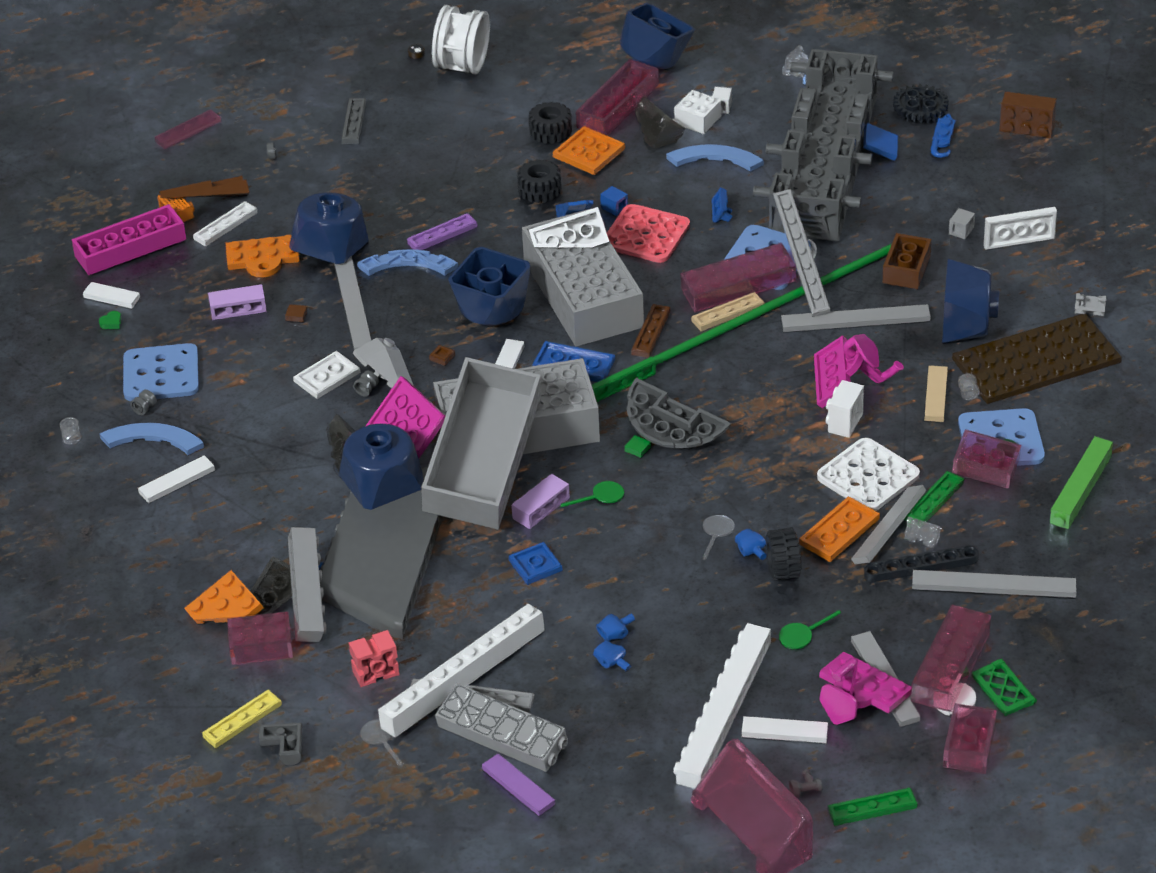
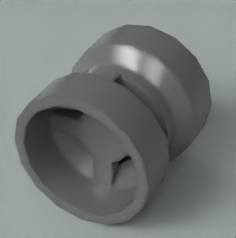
[353,371,379,397]
[130,389,157,415]

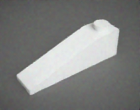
[529,207,609,248]

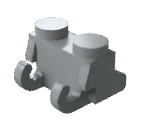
[1074,293,1106,318]

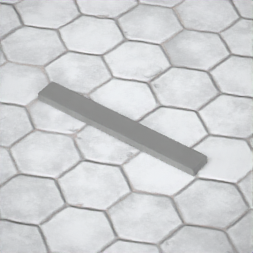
[773,189,830,317]
[334,257,371,350]
[781,304,930,332]
[912,570,1076,598]

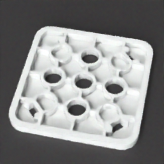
[817,438,920,511]

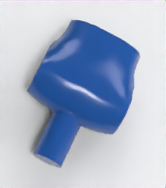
[735,529,767,560]
[596,614,635,642]
[593,640,631,672]

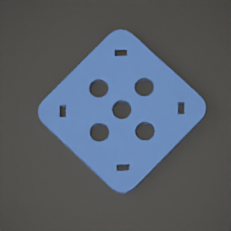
[721,225,811,290]
[123,343,199,401]
[958,408,1045,469]

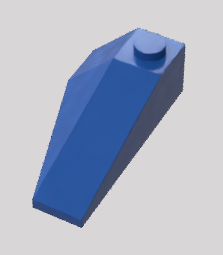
[555,200,594,218]

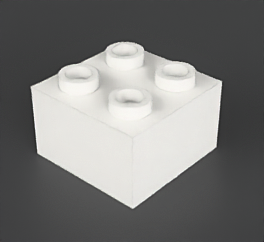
[674,90,721,134]
[826,380,864,438]

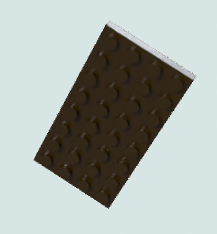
[952,313,1122,404]

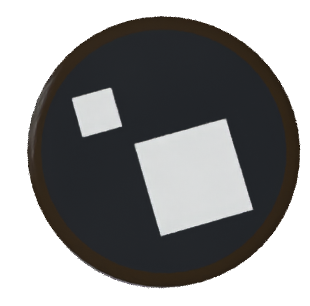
[408,44,425,59]

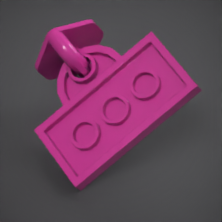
[814,334,904,408]
[819,652,913,725]

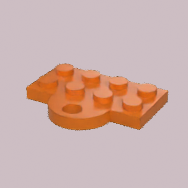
[226,235,299,277]

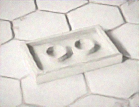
[293,351,360,399]

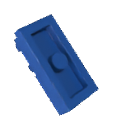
[712,187,733,223]

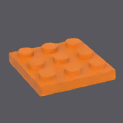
[553,126,625,175]

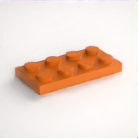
[799,496,880,562]

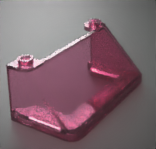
[691,739,813,873]

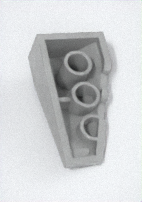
[353,338,414,388]

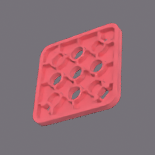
[607,204,690,263]

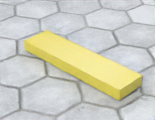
[202,690,282,748]

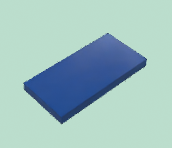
[533,341,615,382]

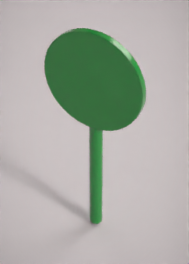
[560,481,624,507]
[779,610,841,649]

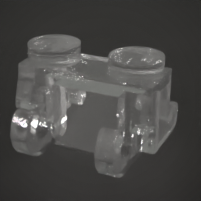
[782,45,808,77]
[904,517,941,548]

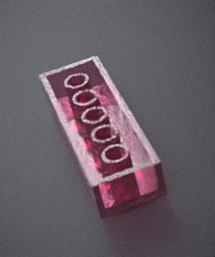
[576,59,659,136]
[680,242,796,312]
[911,605,991,712]

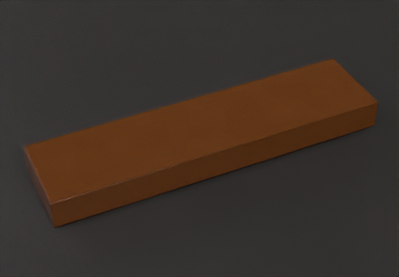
[631,304,670,358]

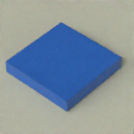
[863,123,898,161]
[509,542,563,585]

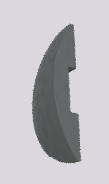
[626,378,731,448]

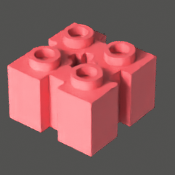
[349,630,399,687]

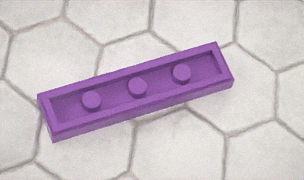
[407,213,477,250]
[482,754,555,816]

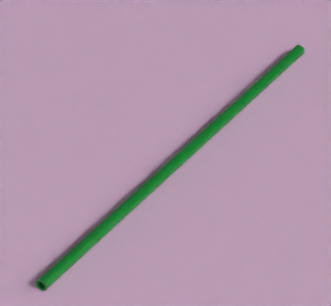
[653,244,891,365]

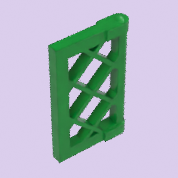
[972,659,1037,716]

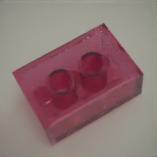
[952,429,1022,489]
[227,612,293,665]
[943,703,997,774]

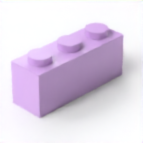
[208,284,266,320]
[512,474,570,529]

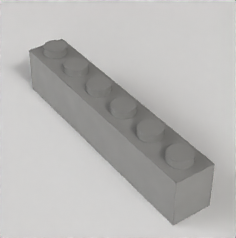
[288,527,326,642]

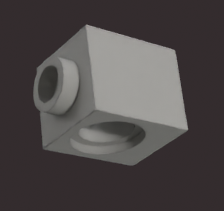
[949,209,975,239]

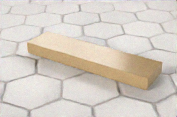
[692,292,764,331]
[924,366,948,422]

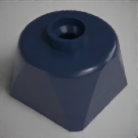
[620,3,695,69]
[289,192,369,264]
[448,247,530,325]
[942,259,999,343]
[339,424,424,510]

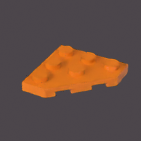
[184,570,264,624]

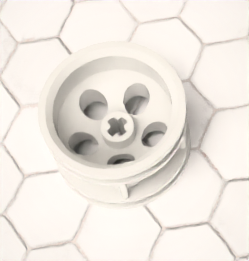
[432,5,490,75]

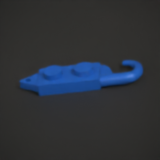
[930,114,955,158]

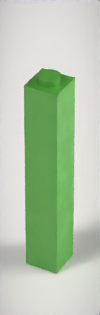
[1050,436,1113,529]

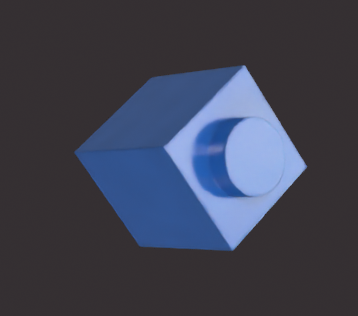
[600,186,628,216]

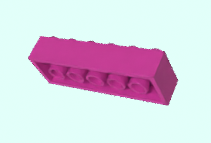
[72,204,186,275]

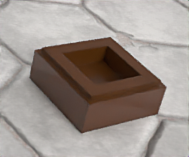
[285,304,308,322]
[429,345,455,366]

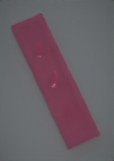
[155,110,221,149]

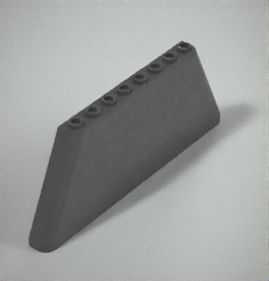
[320,466,443,639]

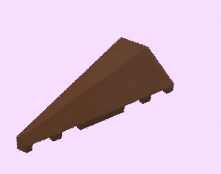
[159,176,250,198]

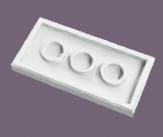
[984,207,1057,250]

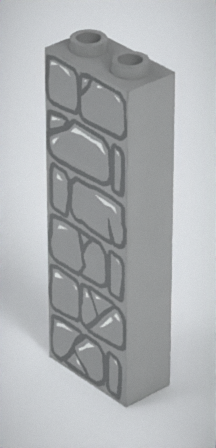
[435,683,568,772]

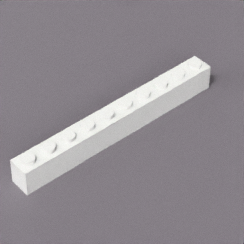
[378,604,544,737]
[674,623,771,790]

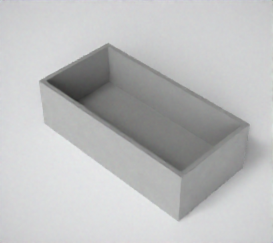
[522,209,644,347]
[421,357,541,530]
[433,358,600,454]

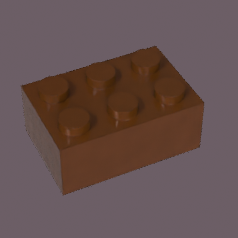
[1000,91,1057,138]
[882,233,932,289]

